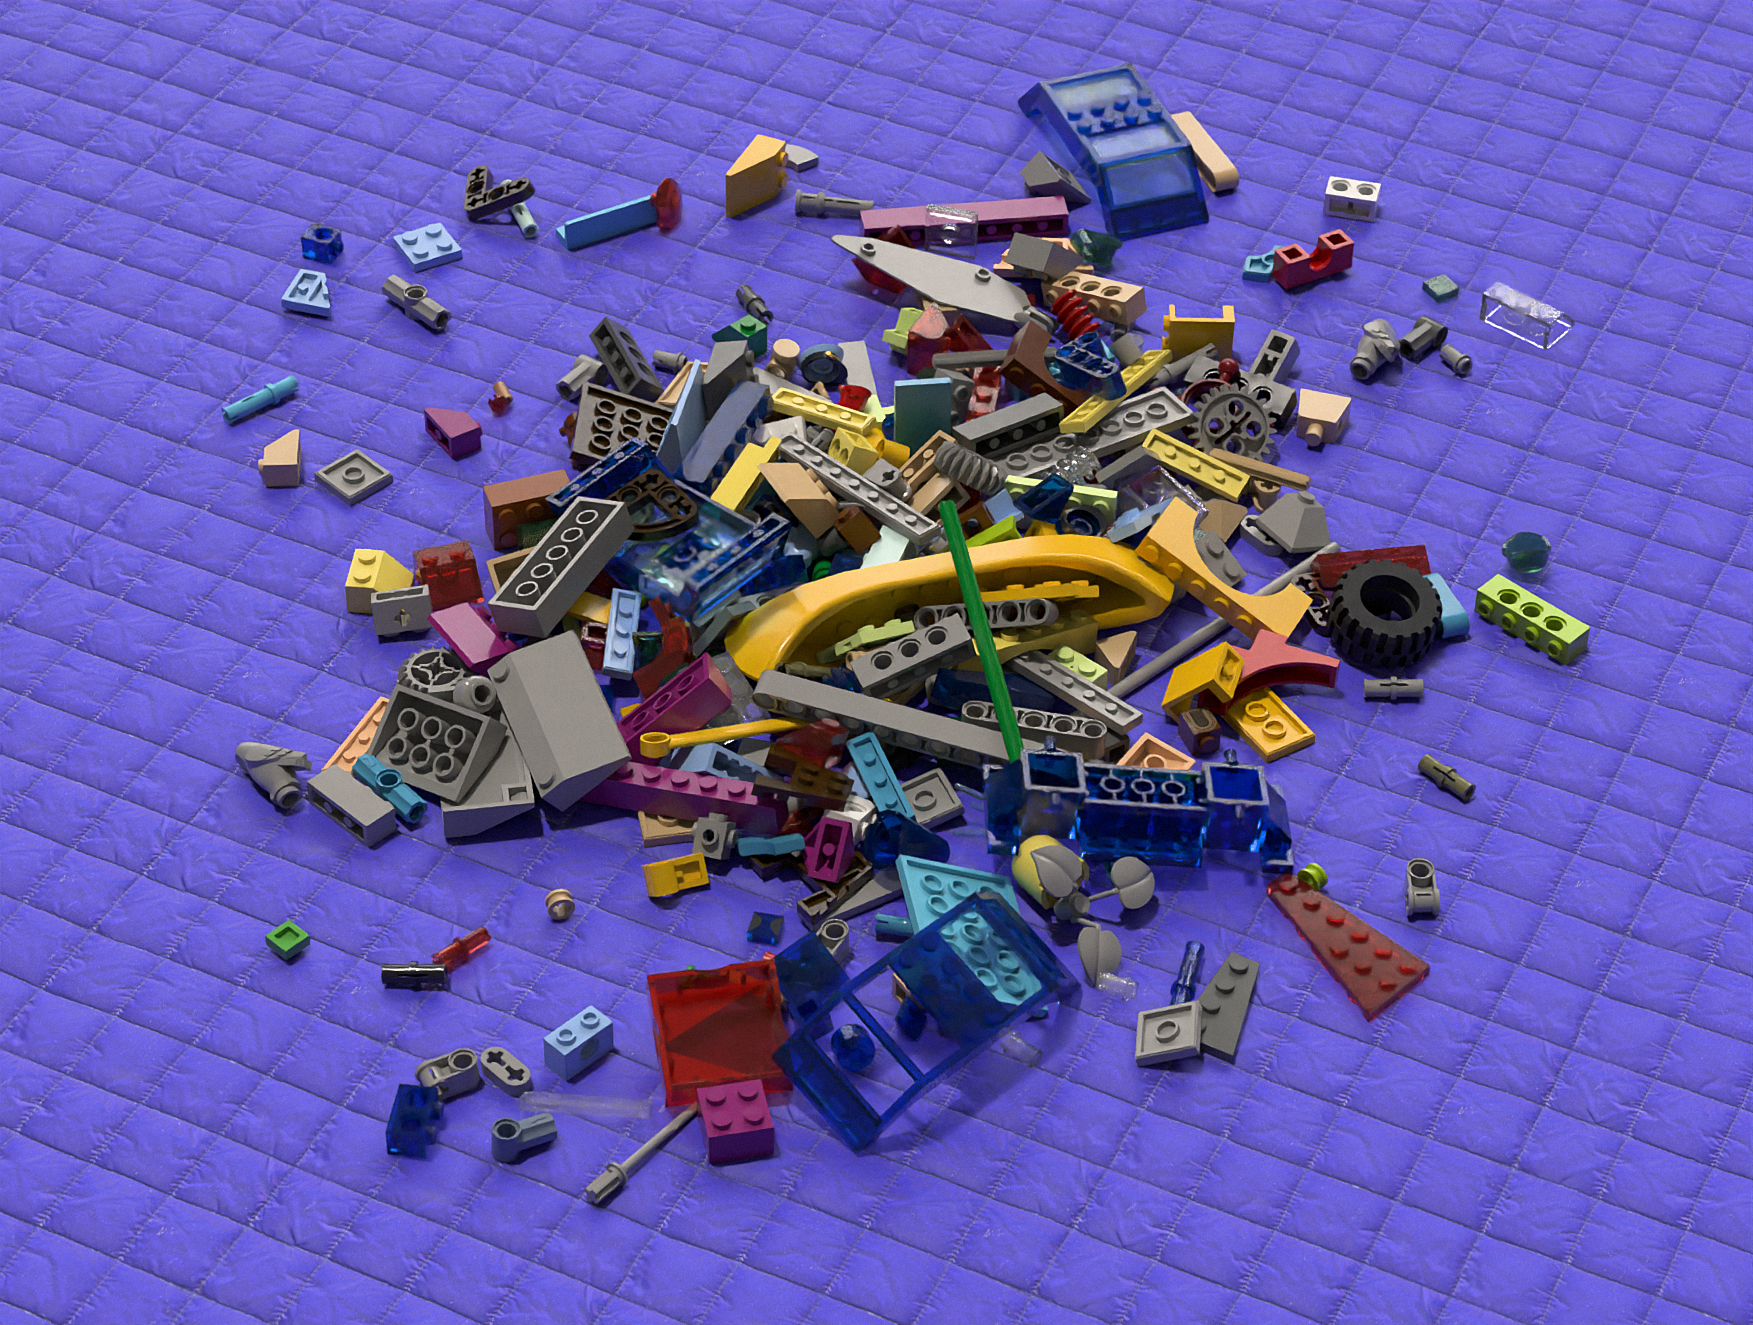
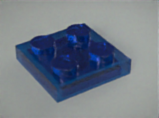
[761,930,850,1018]

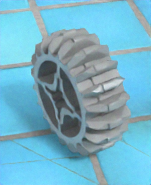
[933,441,1008,496]
[397,646,477,695]

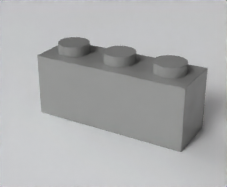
[307,764,396,848]

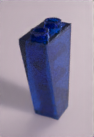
[931,668,1055,713]

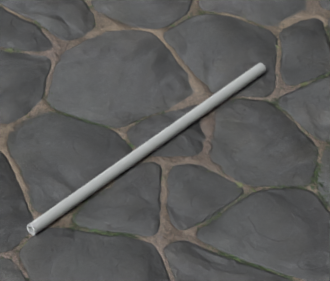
[1069,542,1341,719]

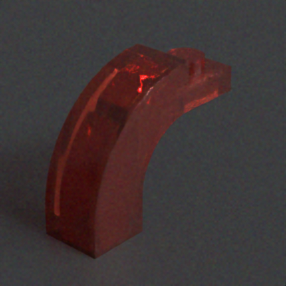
[632,596,693,700]

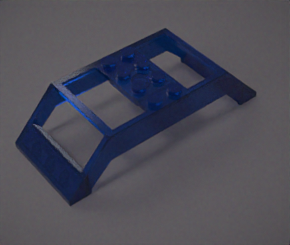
[771,892,1082,1155]

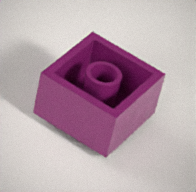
[696,1079,774,1164]

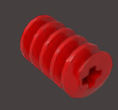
[1050,289,1105,346]

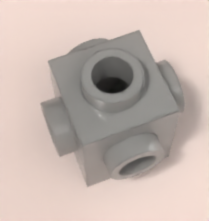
[691,812,738,860]

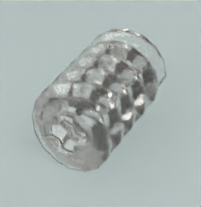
[1039,446,1102,486]

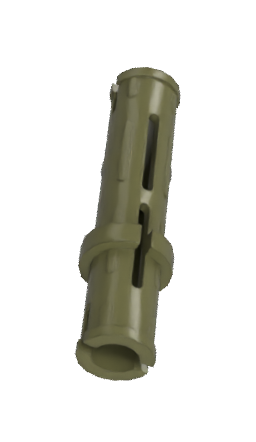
[774,661,840,686]

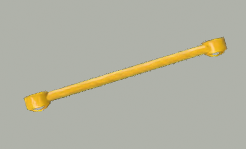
[640,698,892,758]

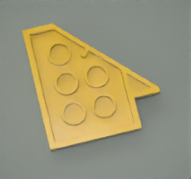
[961,580,1099,605]

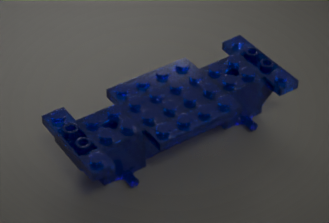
[981,735,1294,875]

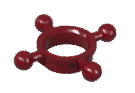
[1151,358,1274,451]

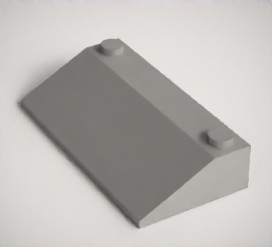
[487,630,632,812]
[428,686,535,838]

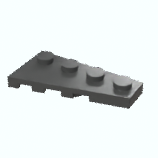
[1198,952,1260,1064]

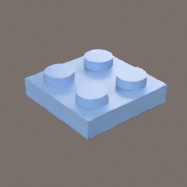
[393,223,462,272]

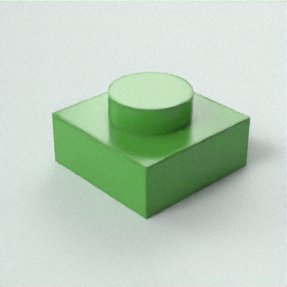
[265,920,310,960]

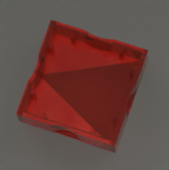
[646,959,795,1108]

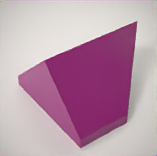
[800,816,855,883]

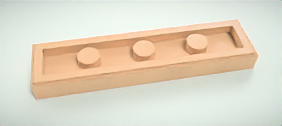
[321,696,389,778]

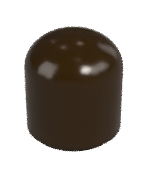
[893,603,920,625]

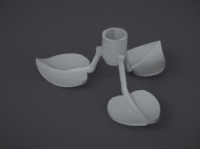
[1030,845,1155,985]

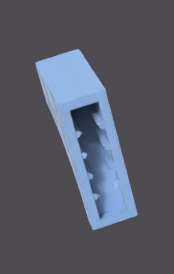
[668,743,785,783]

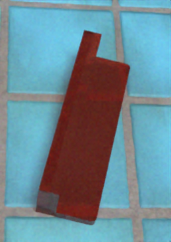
[1310,544,1431,588]

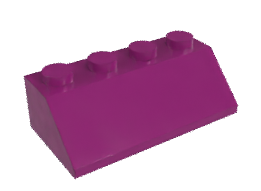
[616,652,733,766]

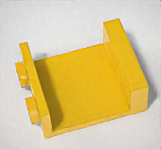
[1161,305,1235,364]
[1161,641,1245,725]

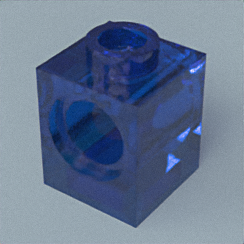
[301,223,344,265]

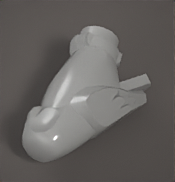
[1350,318,1400,380]
[235,742,312,808]

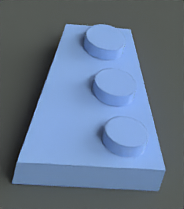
[1108,497,1173,543]

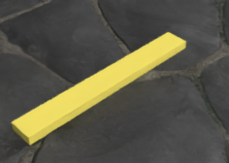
[1059,349,1173,433]

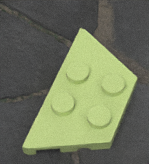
[816,619,917,665]

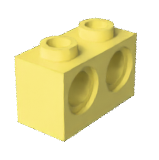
[827,427,879,476]

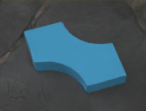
[1242,245,1286,283]
[734,832,805,856]

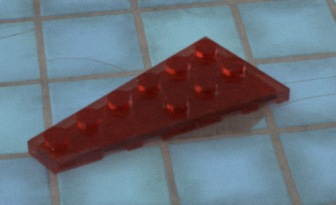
[1266,870,1430,1023]

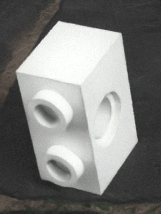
[823,794,879,846]

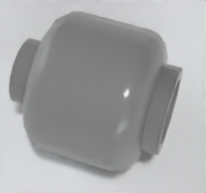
[453,676,497,714]

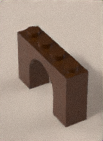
[999,320,1111,419]

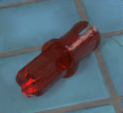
[431,926,491,969]

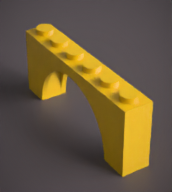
[1134,496,1313,642]

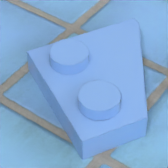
[281,269,331,317]

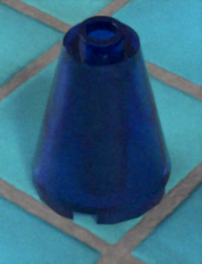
[864,809,950,871]

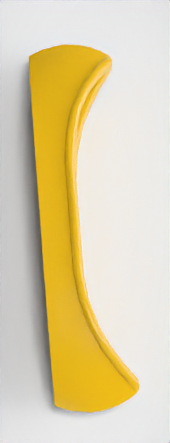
[725,534,1174,682]

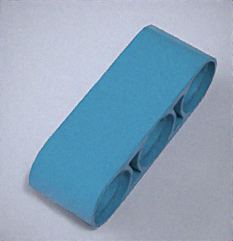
[1422,573,1470,639]

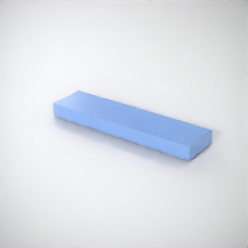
[602,588,642,681]

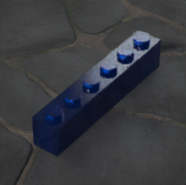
[672,379,774,505]

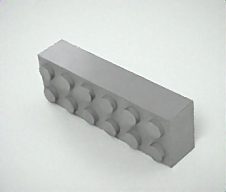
[488,496,635,638]

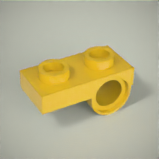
[642,852,709,897]

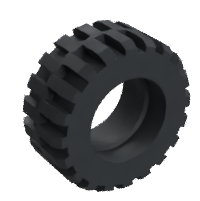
[1327,559,1443,669]

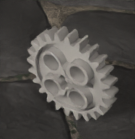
[1187,383,1277,462]

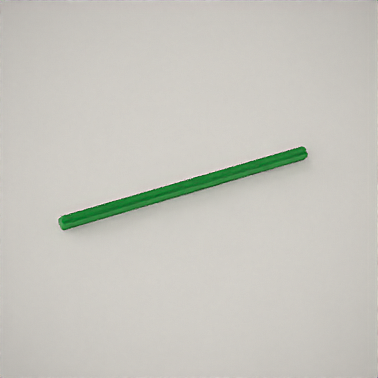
[939,500,1033,788]

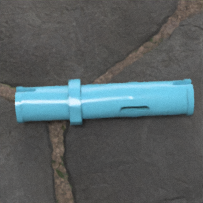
[221,375,299,424]

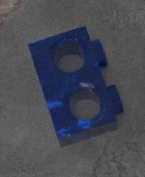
[738,555,809,597]
[385,1083,444,1158]

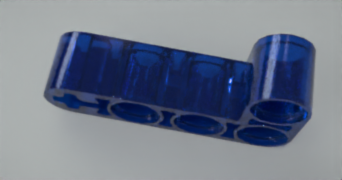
[1054,332,1127,401]

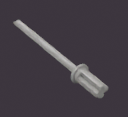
[584,1101,697,1204]

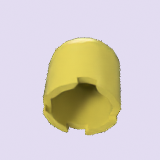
[1011,835,1089,909]

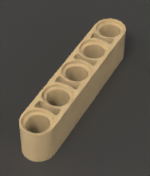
[1163,111,1239,192]

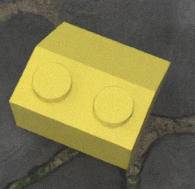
[345,549,414,615]

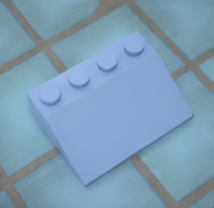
[651,359,709,489]

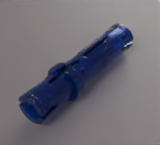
[1169,941,1205,1006]

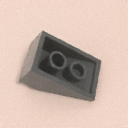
[702,340,759,431]

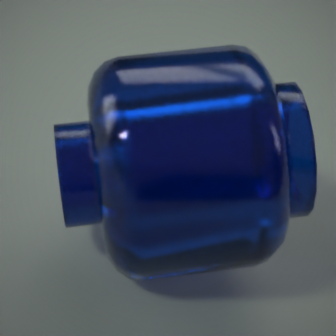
[830,1024,876,1071]

